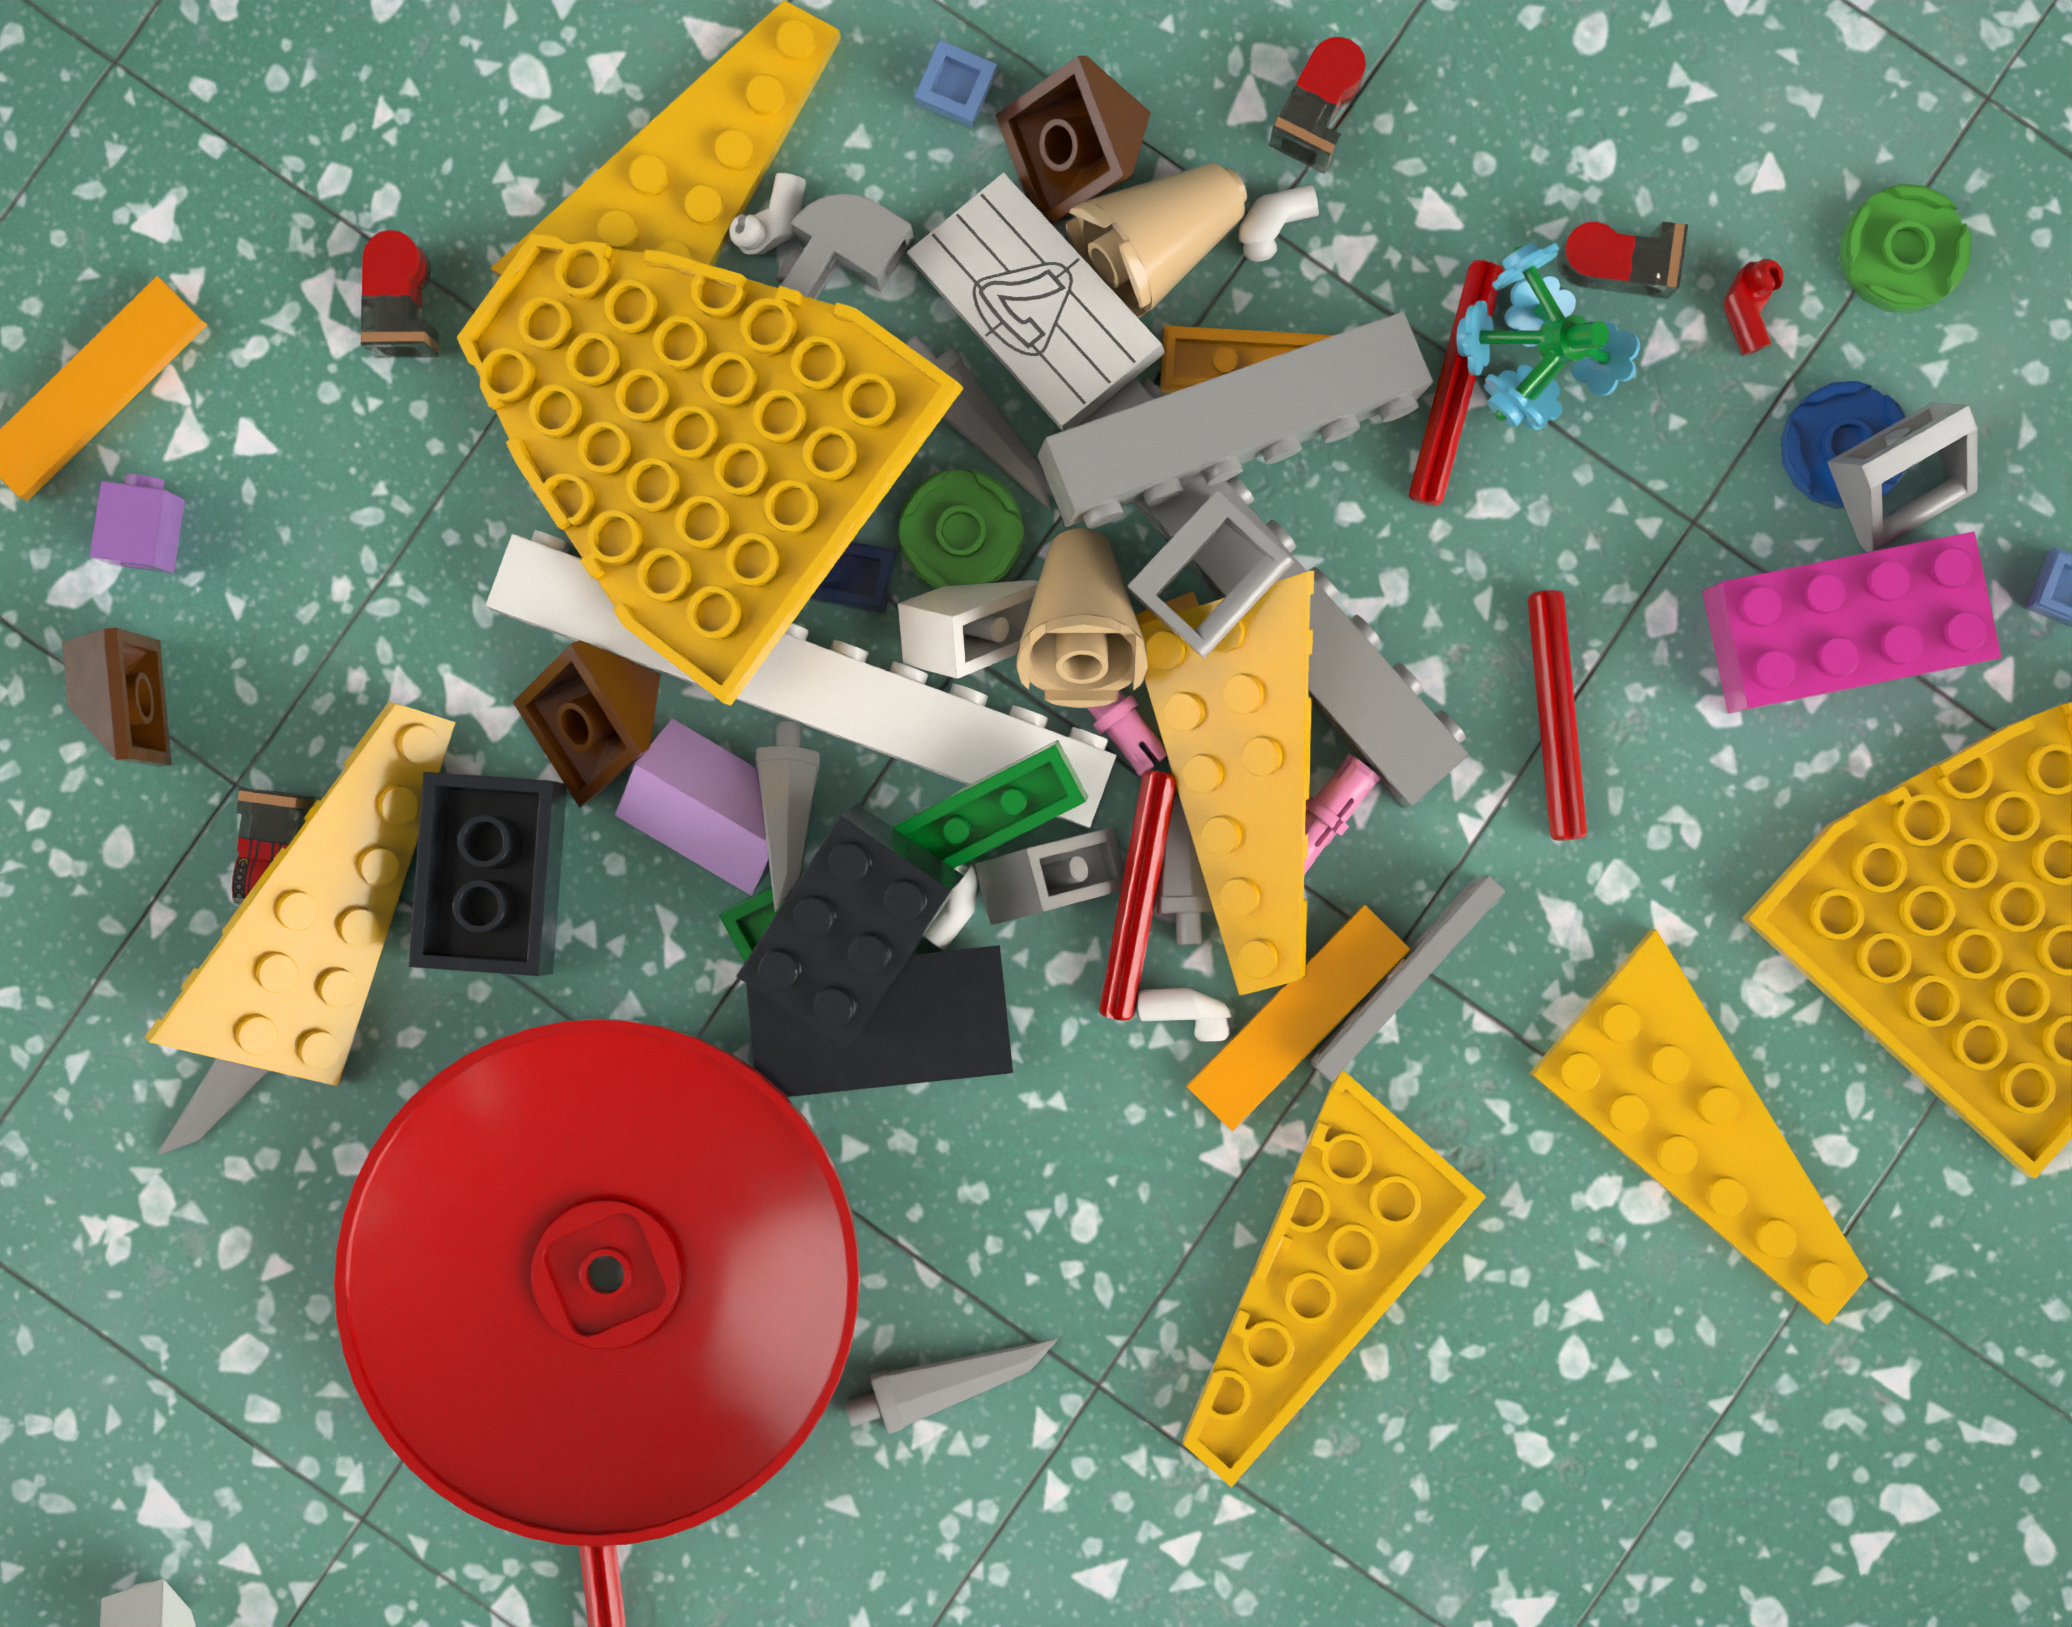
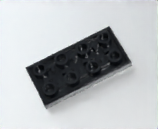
[746,945,1013,1097]

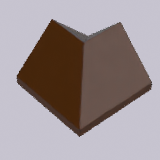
[995,55,1151,226]
[62,627,172,767]
[513,640,661,808]

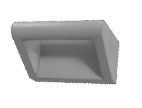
[1827,402,1978,552]
[1127,489,1294,658]

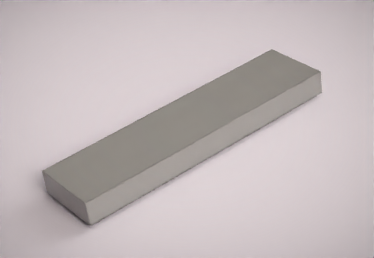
[1309,876,1506,1082]

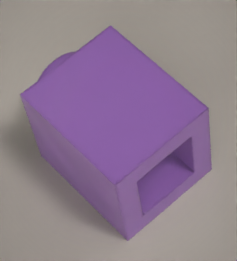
[90,474,185,574]

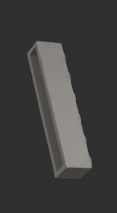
[1037,311,1433,528]

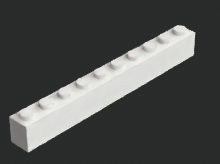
[485,530,1116,829]

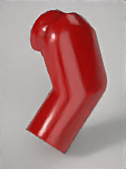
[1723,258,1784,356]

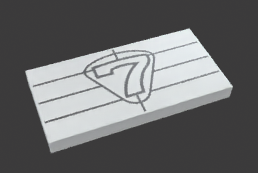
[906,172,1165,431]

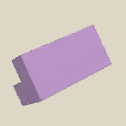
[615,719,770,896]

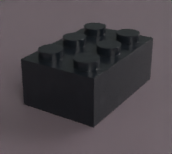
[408,772,567,976]
[736,803,964,1050]

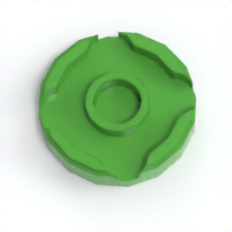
[1840,184,1971,313]
[898,469,1025,589]

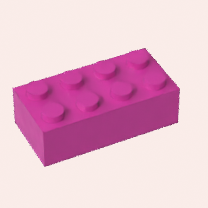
[1702,531,2002,714]

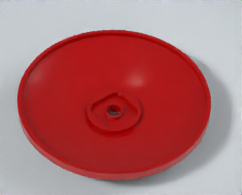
[334,1018,860,1547]

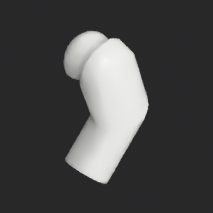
[729,173,806,255]
[1238,185,1319,262]
[924,864,979,951]
[1138,988,1231,1041]

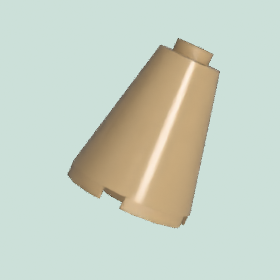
[1066,163,1247,319]
[1016,528,1148,708]

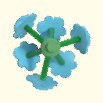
[1456,242,1640,430]

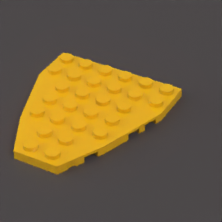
[457,233,963,706]
[1742,700,2072,1179]

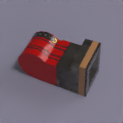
[1269,37,1366,174]
[1557,221,1688,299]
[360,230,439,358]
[232,788,315,905]

